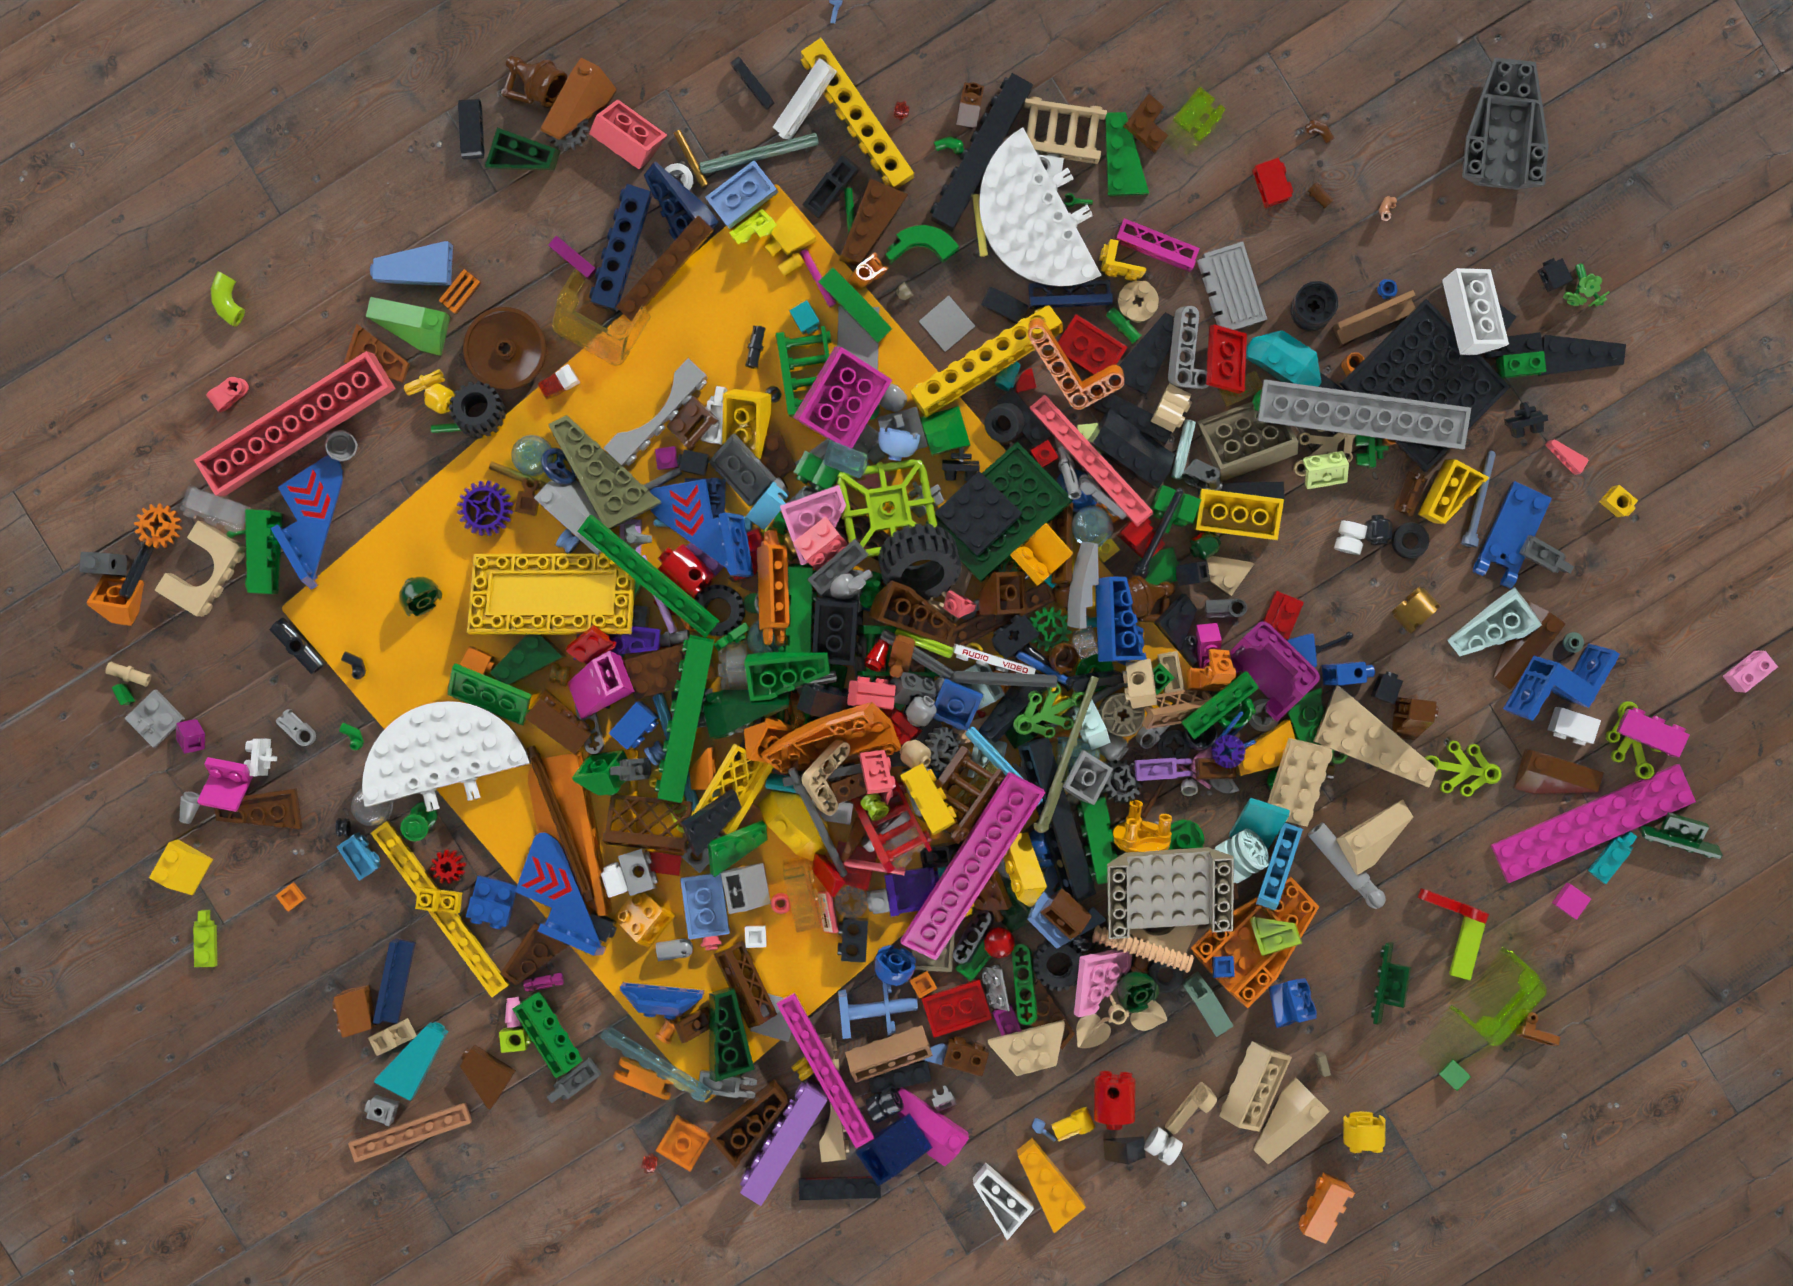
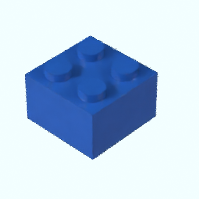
[609,701,659,750]

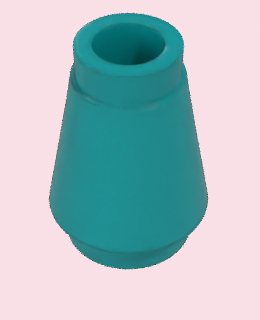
[995,361,1021,391]

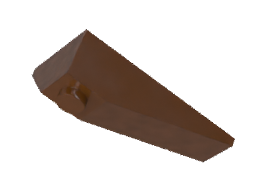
[868,580,956,645]
[1493,600,1565,690]
[1513,749,1604,794]

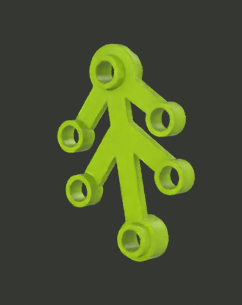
[1605,701,1661,779]
[1425,740,1501,797]

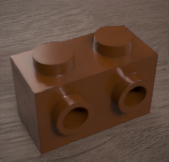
[1040,888,1092,940]
[943,1037,989,1077]

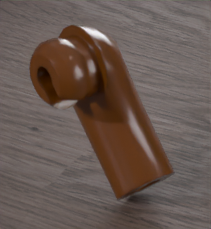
[1305,120,1335,144]

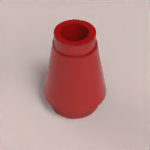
[865,639,890,672]

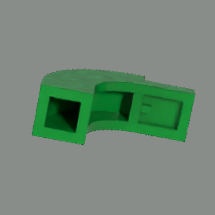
[886,225,959,264]

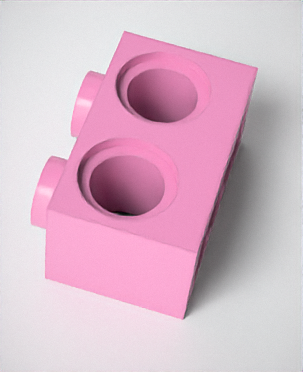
[1723,651,1778,693]

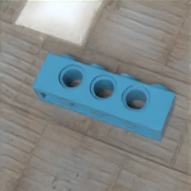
[1256,823,1303,911]

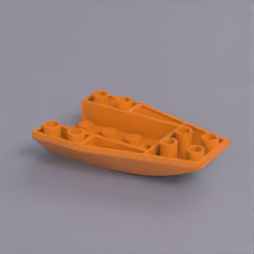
[761,702,901,774]
[1191,877,1319,1008]

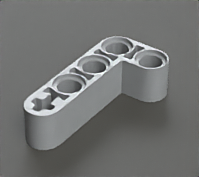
[1168,306,1209,389]

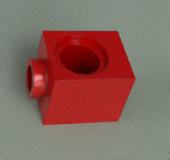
[1029,440,1059,468]

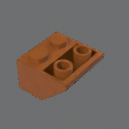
[332,985,377,1038]

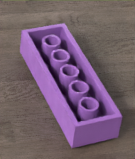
[739,1079,828,1206]

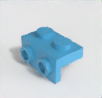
[337,833,381,881]

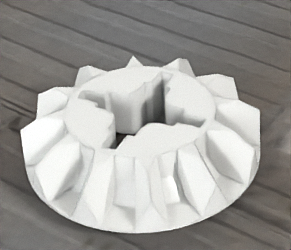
[665,163,693,191]

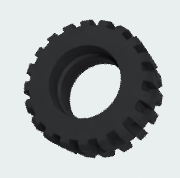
[878,524,961,601]

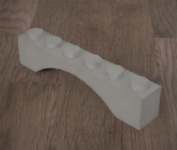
[604,358,708,467]

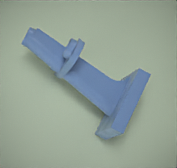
[838,981,918,1039]

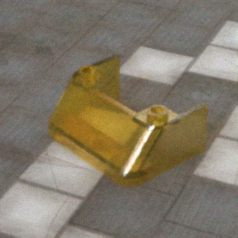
[552,269,651,366]

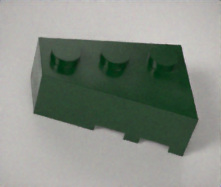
[485,127,561,170]
[490,634,567,686]

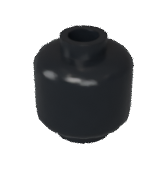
[1364,515,1393,545]

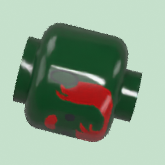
[1189,531,1221,560]

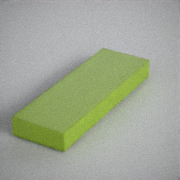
[1449,916,1485,980]

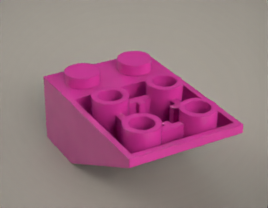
[568,651,634,719]

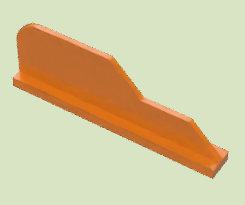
[528,751,612,916]

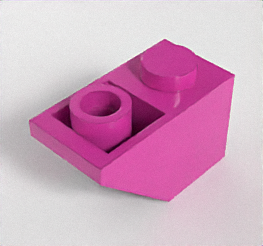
[1196,623,1222,669]

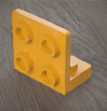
[1010,523,1073,586]
[613,891,675,948]

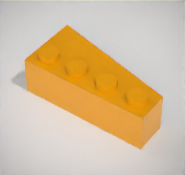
[1017,1137,1086,1233]

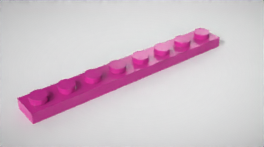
[776,992,874,1148]

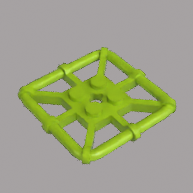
[837,459,937,558]

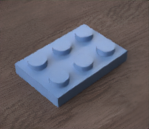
[705,160,778,229]
[680,872,730,939]

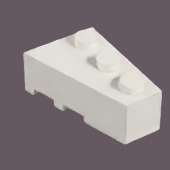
[973,1163,1034,1240]

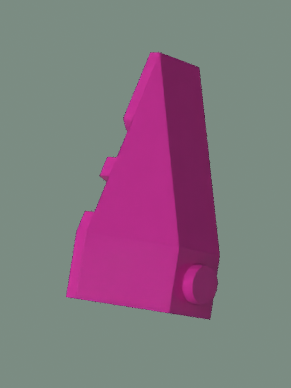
[897,1087,969,1166]

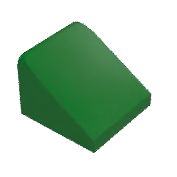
[1438,1059,1471,1091]

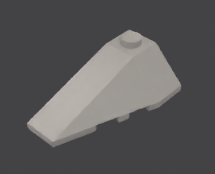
[534,475,602,556]

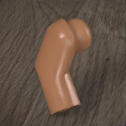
[1379,196,1397,221]

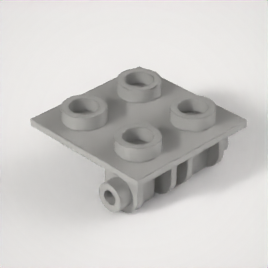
[982,964,1010,1011]

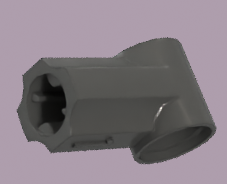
[1205,599,1247,618]

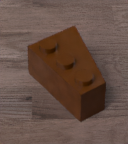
[524,689,592,755]
[1392,697,1439,740]

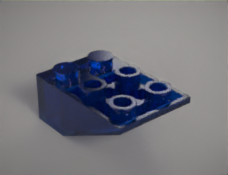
[855,1113,933,1186]

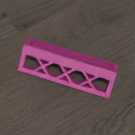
[1115,218,1200,272]

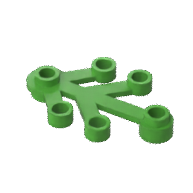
[1013,683,1085,738]

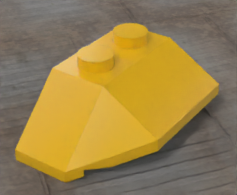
[758,790,829,861]

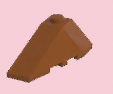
[541,58,617,140]

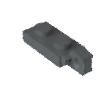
[1519,535,1574,574]
[610,758,651,781]
[547,1057,602,1103]

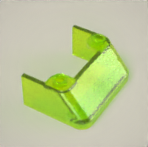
[1449,948,1547,1046]

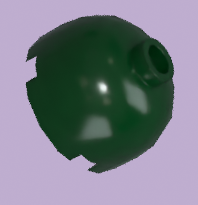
[399,577,442,616]
[1117,971,1159,1013]

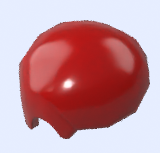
[984,926,1015,959]

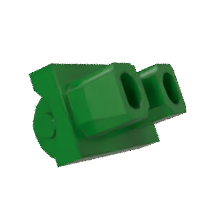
[1355,435,1389,469]
[860,571,885,608]

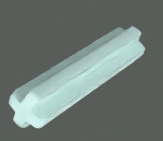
[1171,419,1196,480]

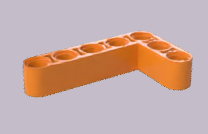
[1028,318,1124,410]

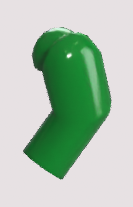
[339,723,364,751]

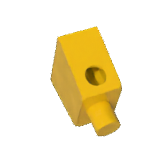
[765,206,817,257]

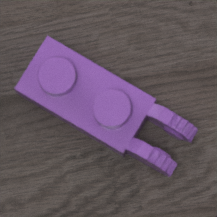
[1134,758,1193,781]

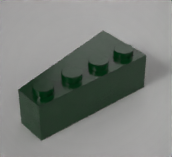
[709,987,755,1082]

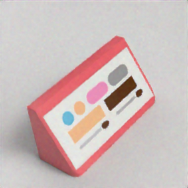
[816,890,839,933]

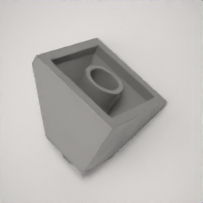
[1063,750,1113,805]

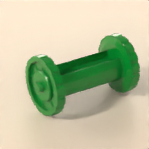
[400,802,438,841]

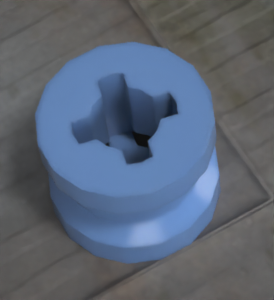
[556,529,581,554]
[644,740,666,766]

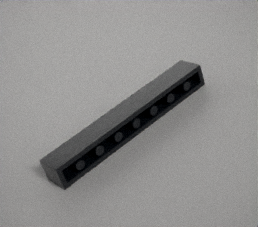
[930,73,1033,232]
[1017,737,1096,903]

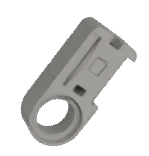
[276,709,316,746]
[1136,724,1175,749]

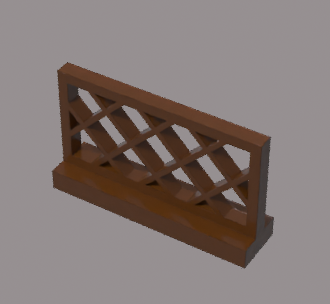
[602,794,693,853]

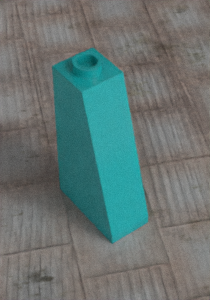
[374,1022,449,1101]

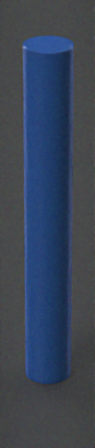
[1015,650,1068,686]

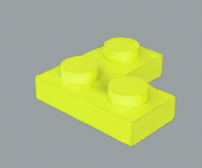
[729,209,777,244]

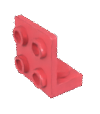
[859,750,895,805]

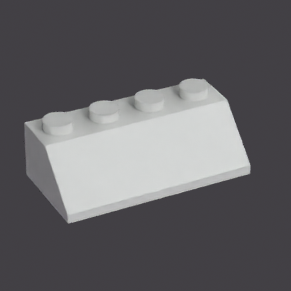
[1442,268,1509,355]

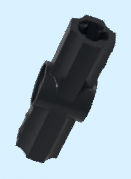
[269,618,326,674]

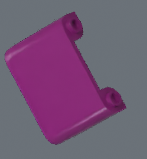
[1230,622,1320,722]

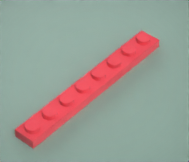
[1029,395,1153,527]

